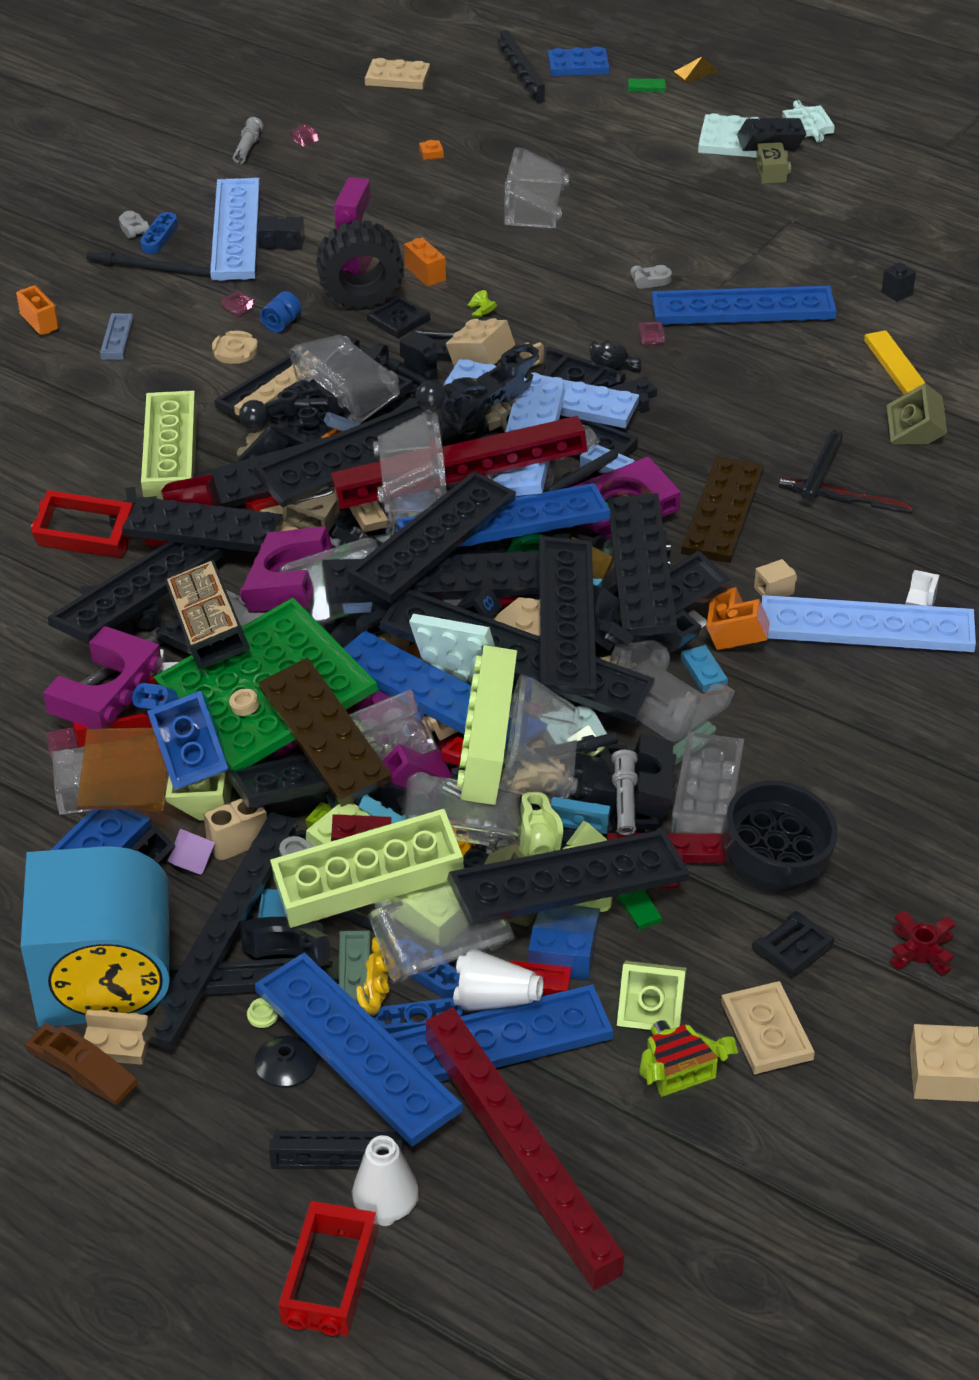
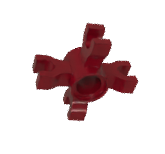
[890,910,956,976]

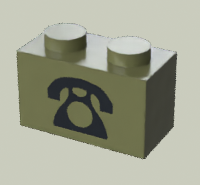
[756,143,791,183]

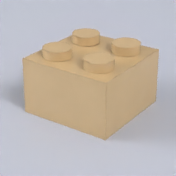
[446,318,516,367]
[910,1024,979,1102]

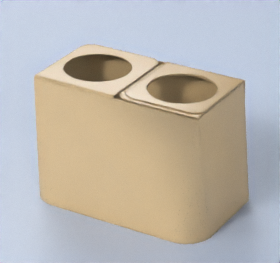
[203,798,267,860]

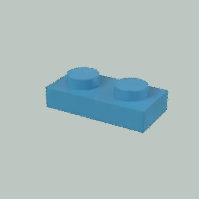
[681,645,728,693]
[551,797,610,834]

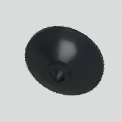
[254,1035,317,1088]

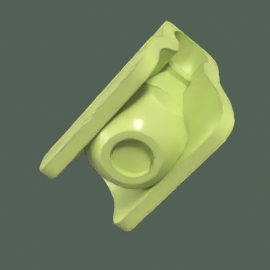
[515,792,563,857]

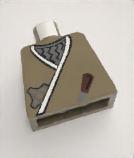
[283,486,340,532]

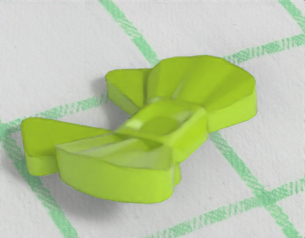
[468,290,497,318]

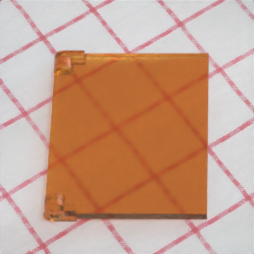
[76,728,167,811]

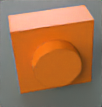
[419,140,444,160]

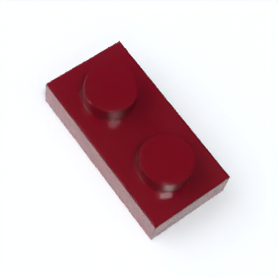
[331,814,392,842]

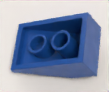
[147,691,229,791]
[529,905,600,981]

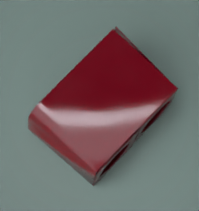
[161,474,222,506]

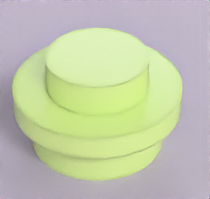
[247,998,278,1028]

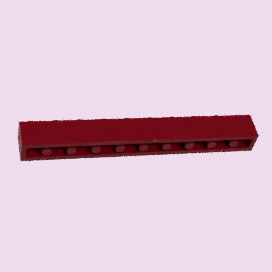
[331,416,588,509]
[426,1007,624,1291]

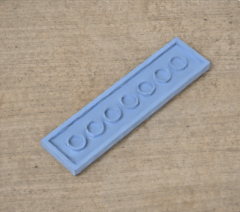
[210,178,260,281]
[444,359,639,428]
[493,382,565,496]
[762,595,976,652]

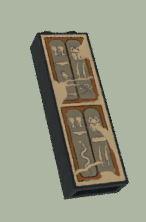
[164,560,250,670]

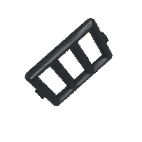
[543,449,618,492]

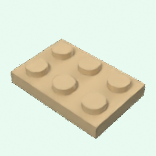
[365,58,430,90]
[721,981,815,1074]

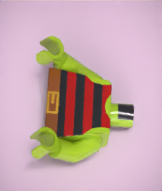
[639,1020,738,1097]

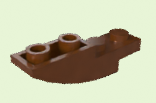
[24,1023,139,1105]

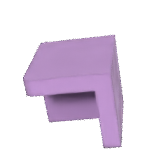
[168,829,215,874]

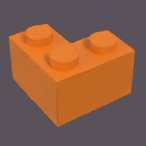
[706,587,770,650]

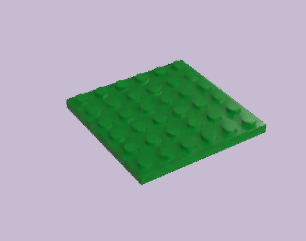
[154,598,379,771]

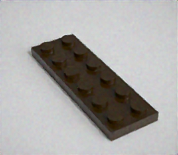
[681,456,764,563]
[258,658,392,807]

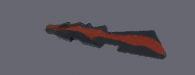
[779,477,913,514]

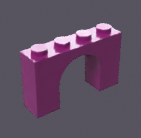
[334,177,373,275]
[572,456,681,540]
[240,526,333,612]
[43,626,163,733]
[355,691,451,801]

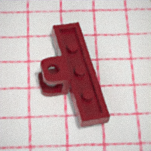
[607,833,725,888]

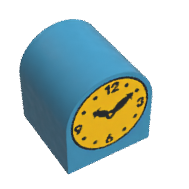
[21,846,170,1027]

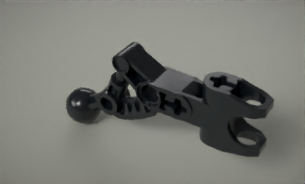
[239,339,389,430]
[415,344,539,435]

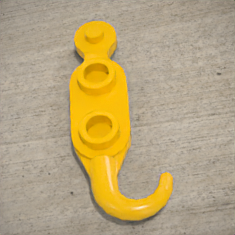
[357,935,391,1016]

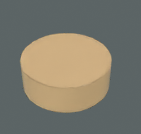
[229,689,259,716]

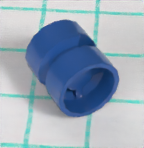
[260,291,302,333]

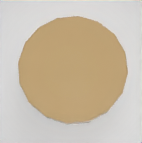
[212,331,258,364]

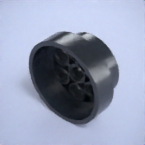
[721,781,838,892]

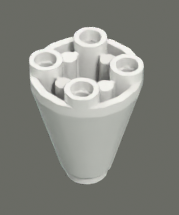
[453,949,543,1012]
[352,1136,419,1226]

